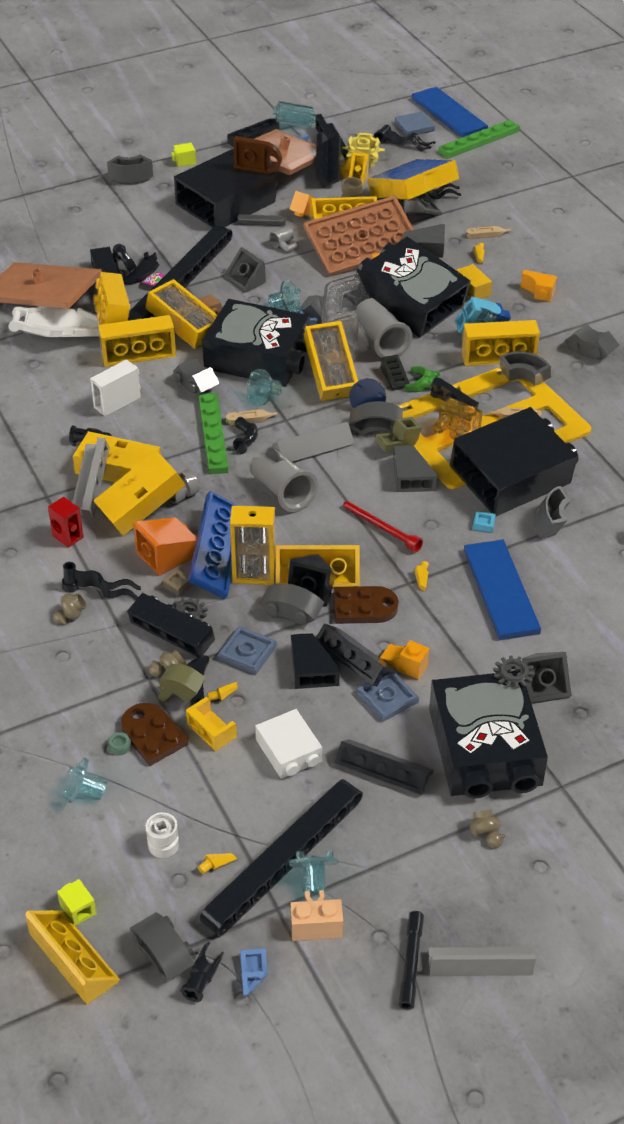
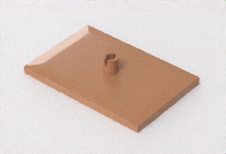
[255,129,316,175]
[303,196,414,277]
[0,262,102,309]

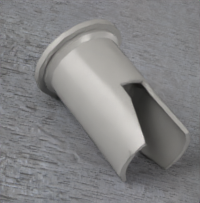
[355,298,412,358]
[250,449,318,512]

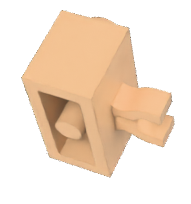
[290,890,343,941]

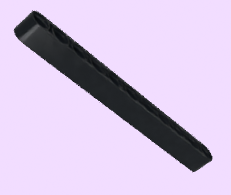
[128,225,233,321]

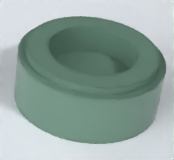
[108,732,131,755]

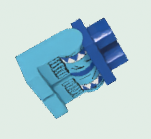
[455,296,511,334]

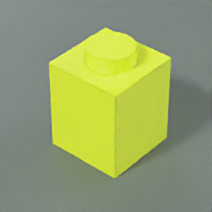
[171,143,196,167]
[57,879,97,926]

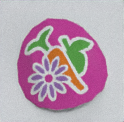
[141,273,164,286]

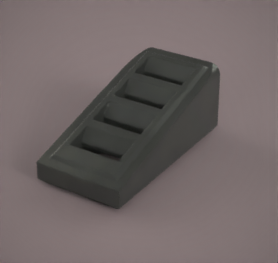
[381,355,410,390]

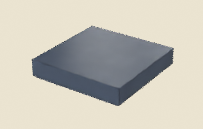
[395,111,435,136]
[217,626,277,675]
[356,672,419,722]

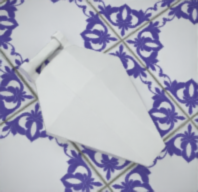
[9,306,99,338]

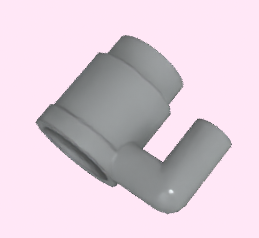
[269,226,298,253]

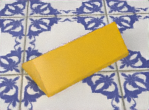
[276,545,360,587]
[25,910,120,1005]

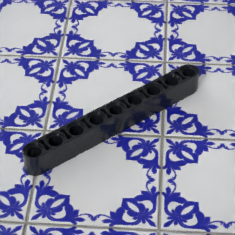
[199,779,363,936]

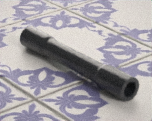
[398,911,424,1010]

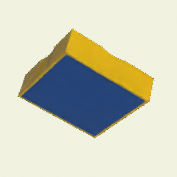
[367,158,459,200]

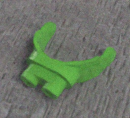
[404,366,440,392]

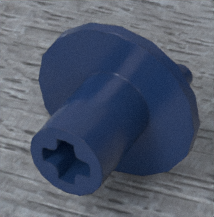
[349,378,387,408]

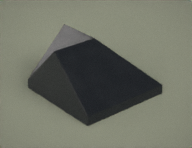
[288,554,336,607]

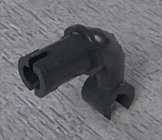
[113,244,136,272]
[233,417,258,454]

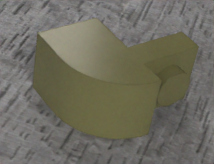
[375,417,422,452]
[157,664,206,703]

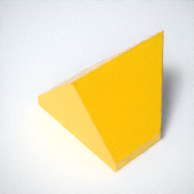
[340,152,369,186]

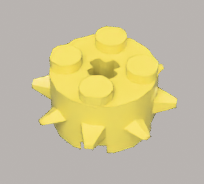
[342,133,385,167]

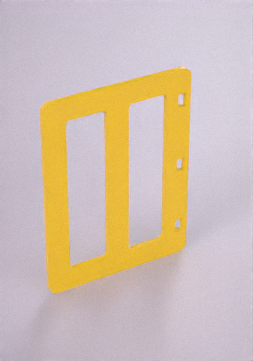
[397,367,592,489]

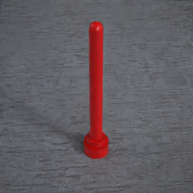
[343,501,423,553]

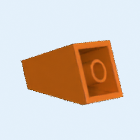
[133,517,197,576]

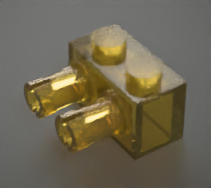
[432,397,482,439]

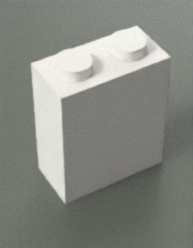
[90,360,141,416]
[255,709,322,779]

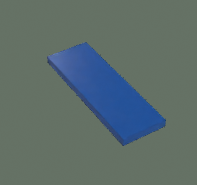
[412,86,488,138]
[188,491,238,599]
[464,539,541,640]

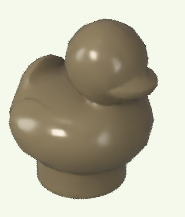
[53,593,86,625]
[149,649,186,677]
[469,809,505,849]

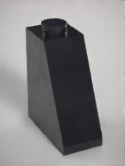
[291,633,340,689]

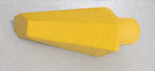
[473,242,485,264]
[414,561,429,591]
[207,681,238,701]
[198,853,237,874]

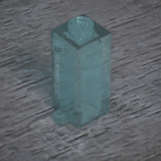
[273,101,315,128]

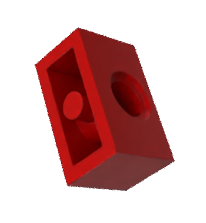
[48,496,84,548]

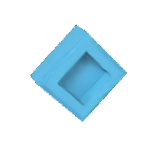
[473,511,496,533]

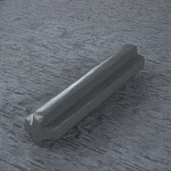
[237,214,286,226]

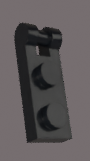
[430,377,479,419]

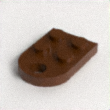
[233,136,282,174]
[334,586,399,624]
[121,703,189,766]

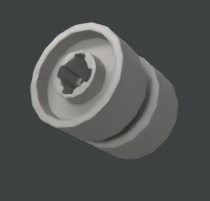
[168,469,200,504]

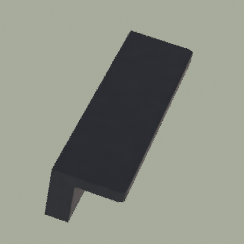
[315,114,348,157]
[316,132,341,188]
[316,623,397,687]
[335,739,434,795]

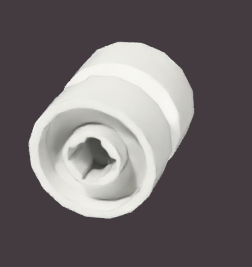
[145,812,179,858]

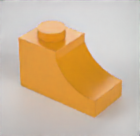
[289,191,314,218]
[520,270,557,302]
[380,640,430,680]

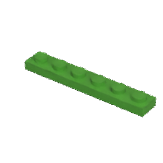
[438,120,520,159]
[199,393,228,475]

